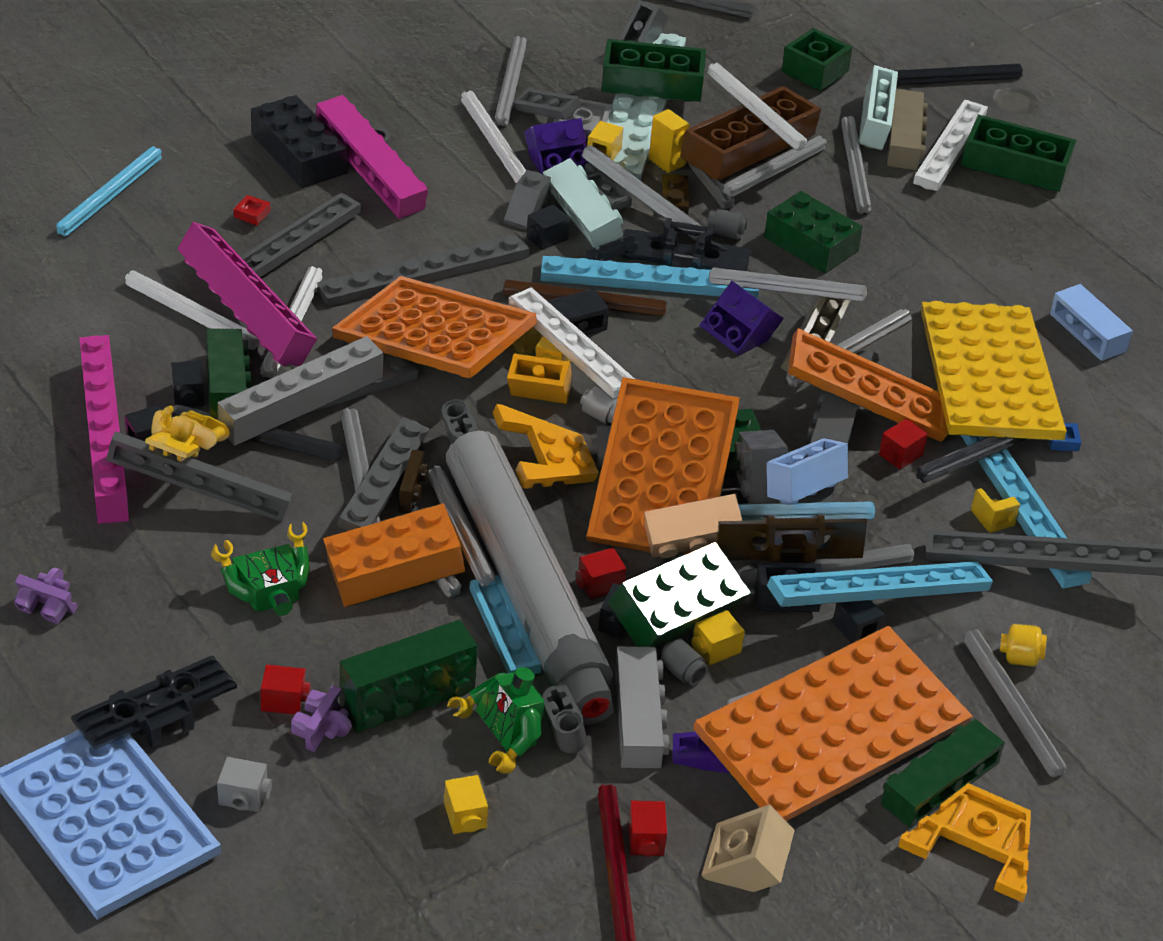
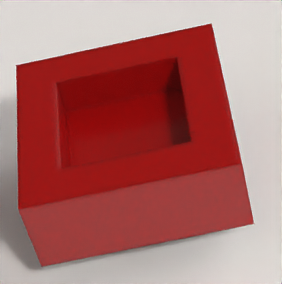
[233,195,271,225]

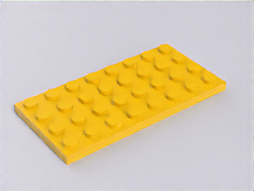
[920,301,1067,440]

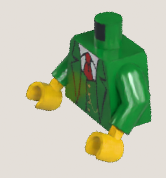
[211,522,310,616]
[447,667,545,774]

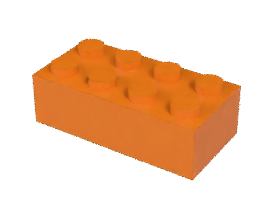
[323,503,465,607]

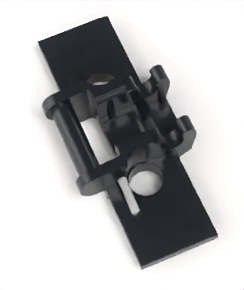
[621,218,751,271]
[71,656,237,750]

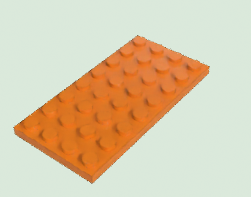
[692,626,973,821]

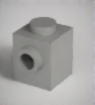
[217,757,272,812]

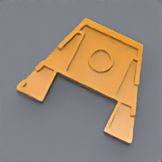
[492,404,599,489]
[898,783,1031,903]

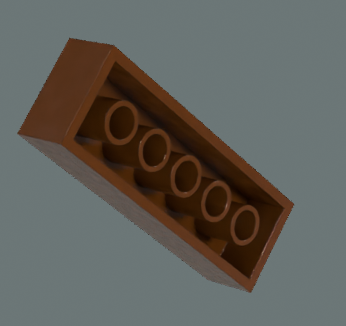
[680,86,821,181]

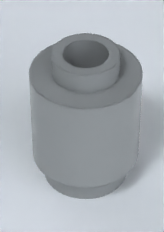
[580,386,618,424]

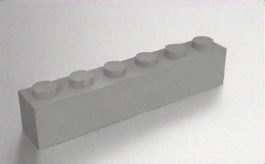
[218,336,384,446]

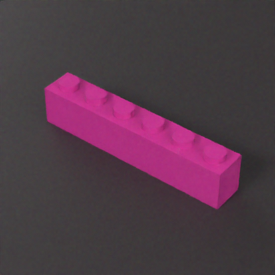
[316,95,428,219]

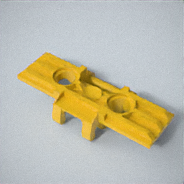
[145,406,230,462]

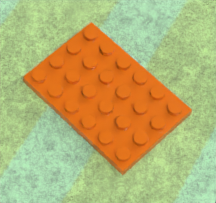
[332,276,537,379]
[586,377,740,557]

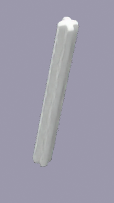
[707,63,807,151]
[461,91,526,183]
[260,266,322,379]
[125,270,260,350]

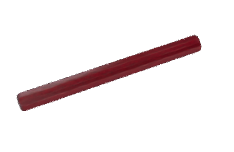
[598,784,636,941]

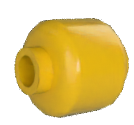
[1000,624,1047,667]

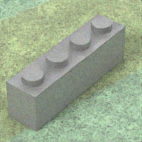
[615,646,669,768]

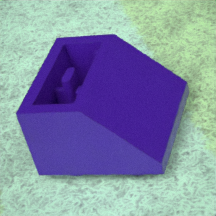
[524,118,589,175]
[699,281,784,356]

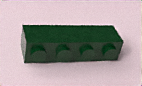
[206,328,251,417]
[881,719,1005,829]

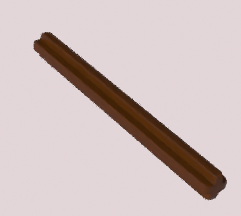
[503,279,667,316]

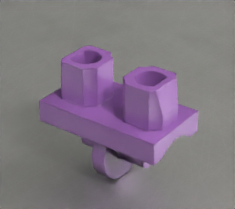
[14,568,78,624]
[291,686,352,752]

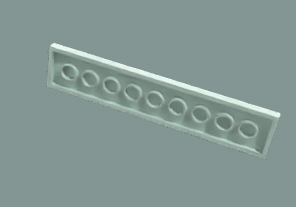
[607,33,686,181]

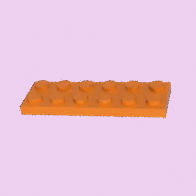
[788,328,948,442]

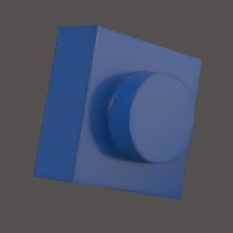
[1049,423,1081,451]

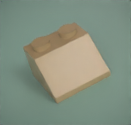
[701,804,795,892]

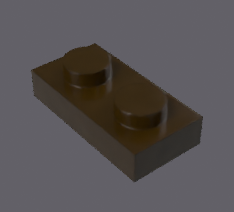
[661,174,689,215]
[399,450,428,514]

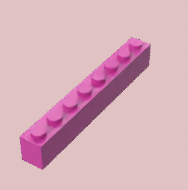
[177,222,317,367]
[79,335,129,524]

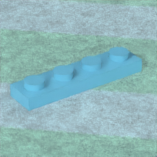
[470,575,541,674]

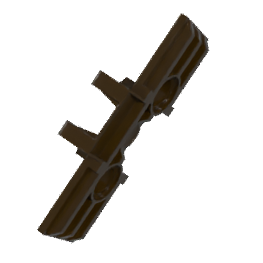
[716,514,867,563]

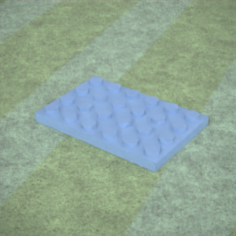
[0,730,221,920]

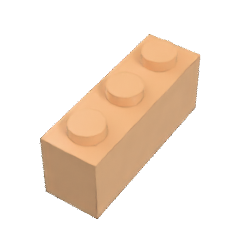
[644,494,742,558]

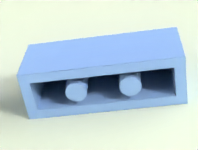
[1050,284,1133,361]
[767,438,848,505]

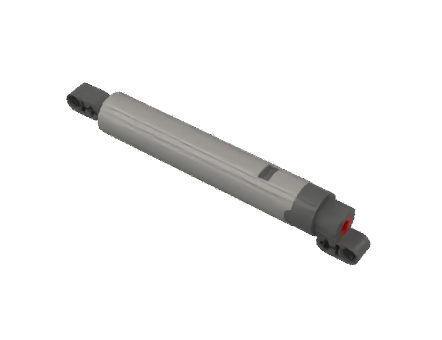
[441,399,614,754]

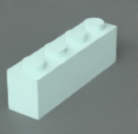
[858,65,898,150]
[543,158,624,249]

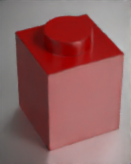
[879,419,928,470]
[575,548,627,600]
[260,664,311,715]
[628,801,667,857]

